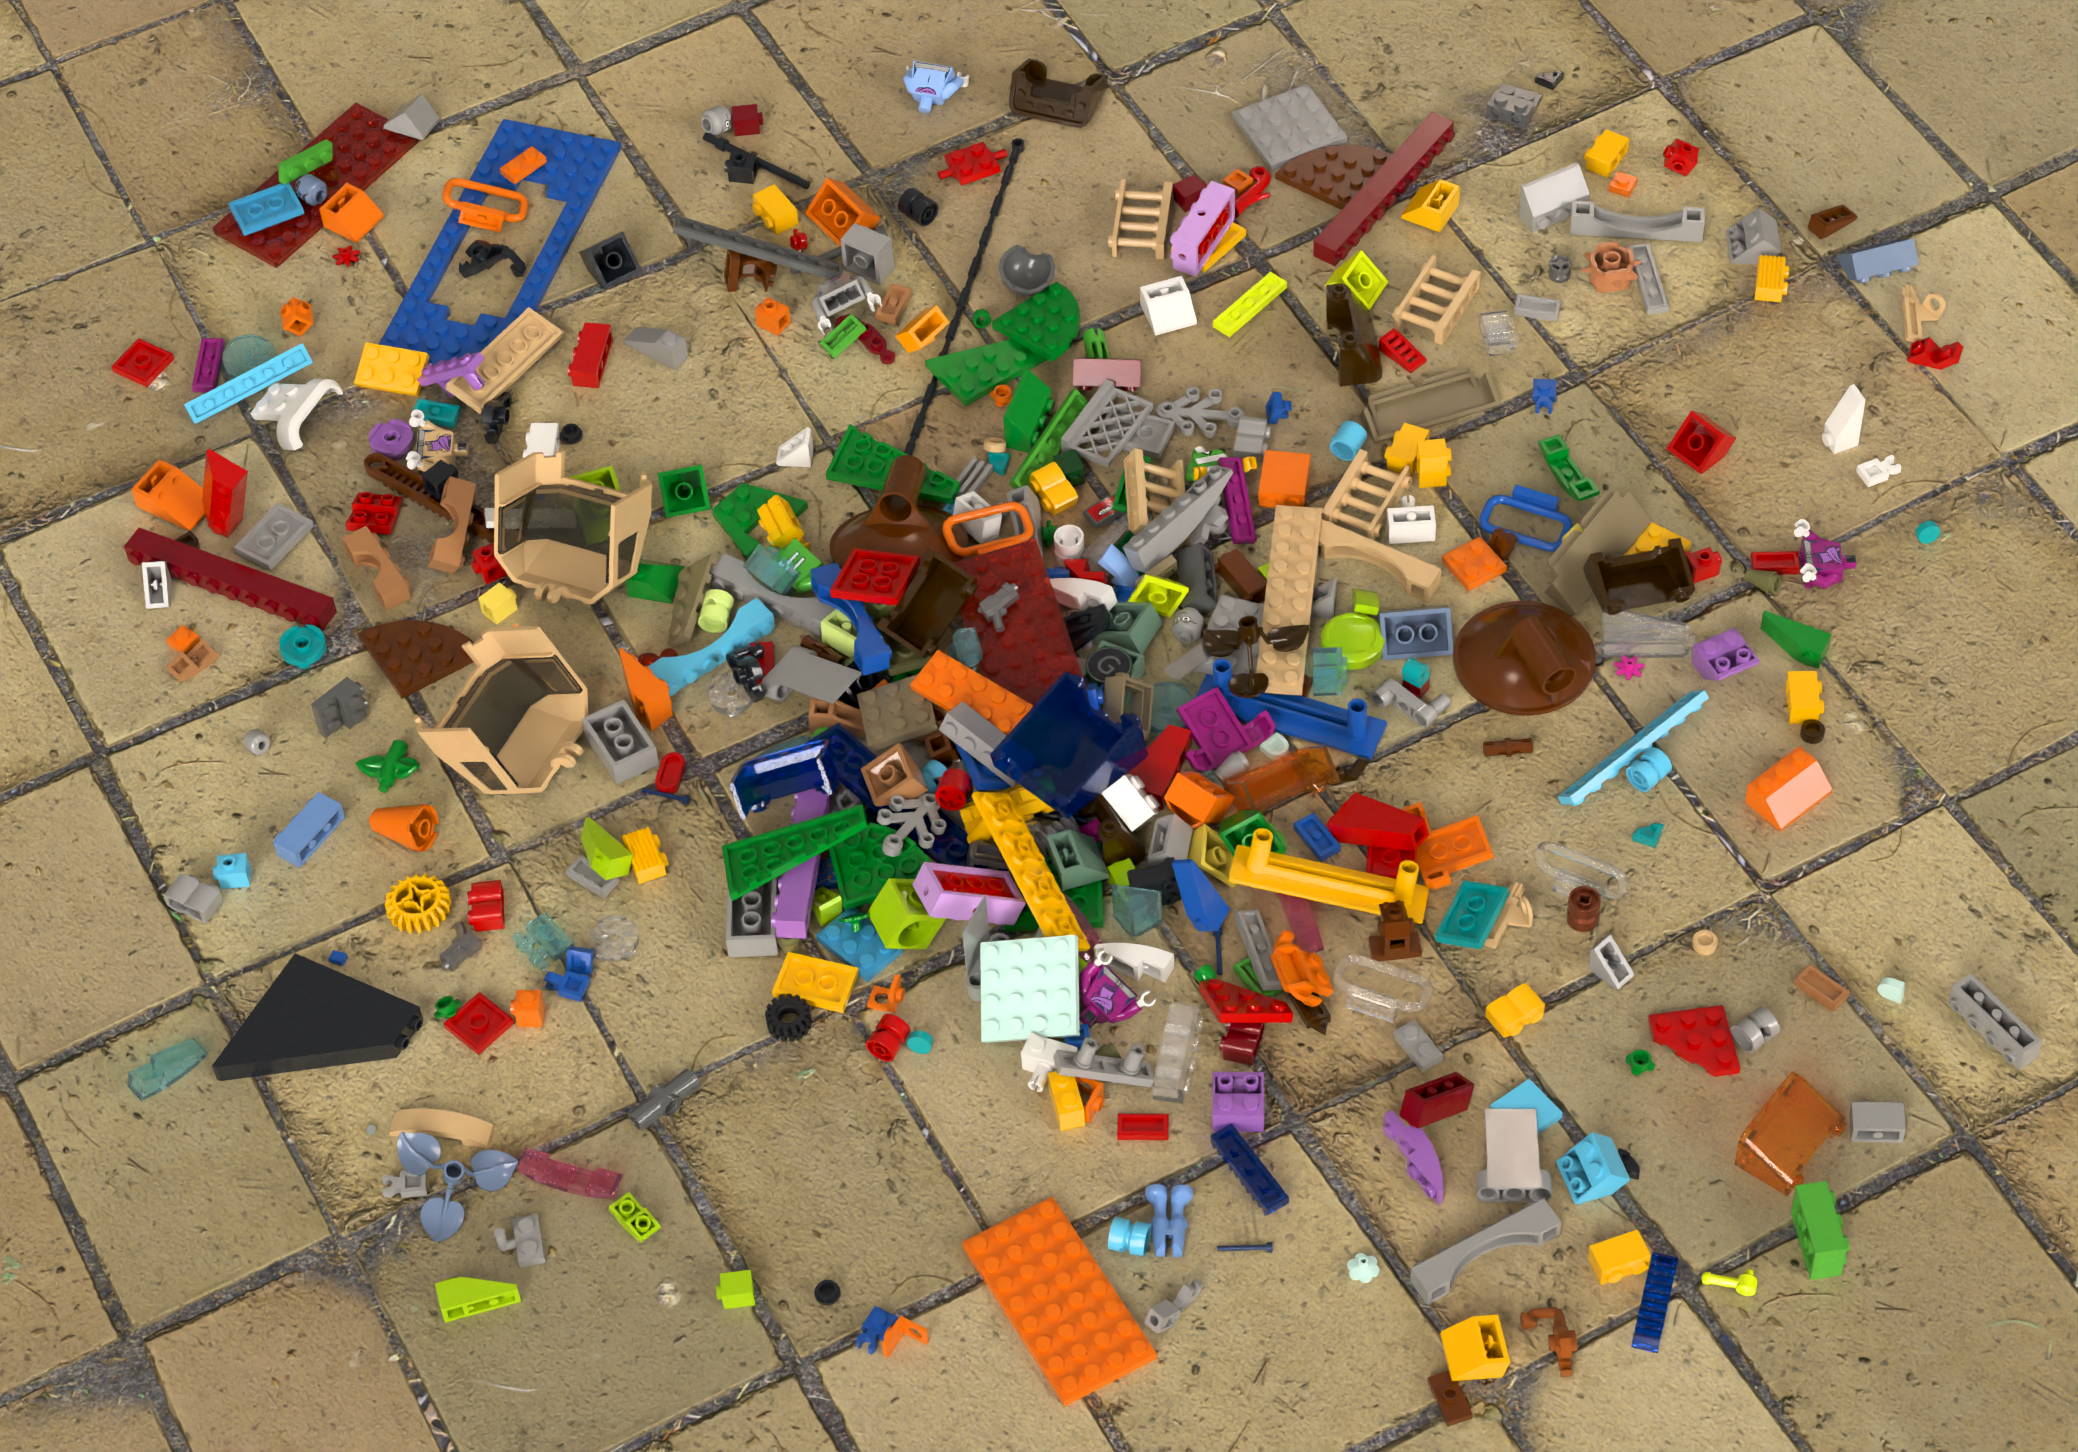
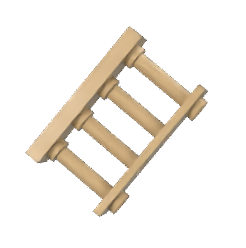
[1108,179,1173,260]
[1392,255,1481,345]
[1124,448,1189,548]
[1322,449,1412,540]

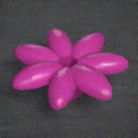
[1614,655,1645,680]

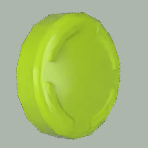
[1320,612,1385,670]

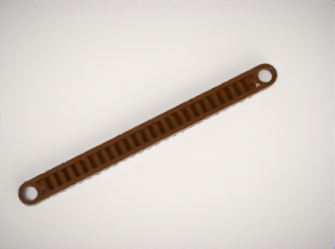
[364,453,532,546]

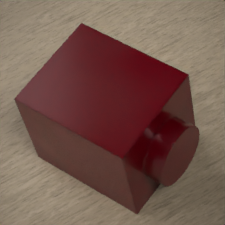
[732,104,764,136]
[1173,174,1207,212]

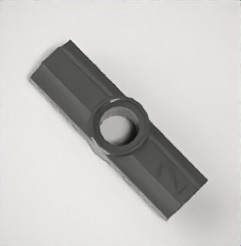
[628,1068,701,1131]

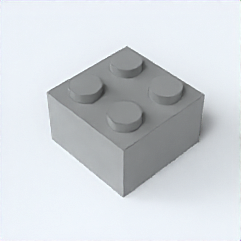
[840,223,895,285]

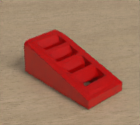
[1379,328,1427,373]

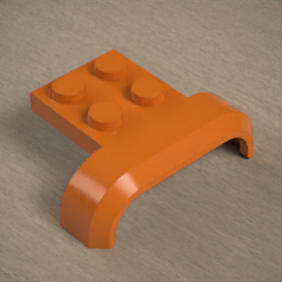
[1403,802,1494,890]

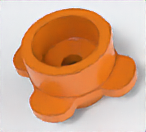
[990,385,1013,407]

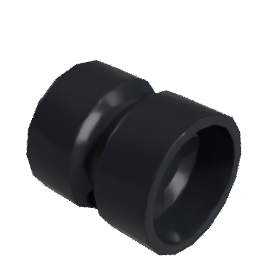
[898,187,939,227]

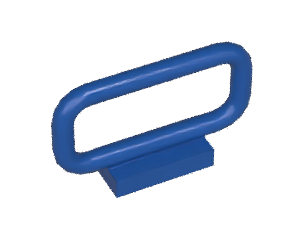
[1479,485,1573,552]

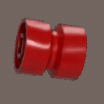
[865,1014,911,1062]

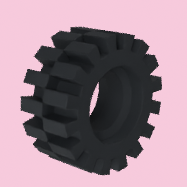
[765,994,812,1042]

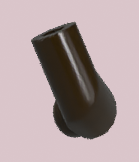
[1333,758,1367,783]

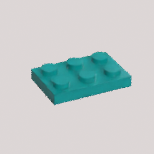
[1434,880,1510,950]

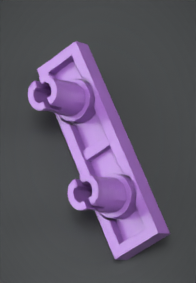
[417,352,485,397]

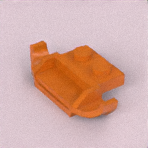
[1270,930,1334,1007]

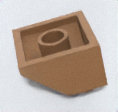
[861,743,928,806]

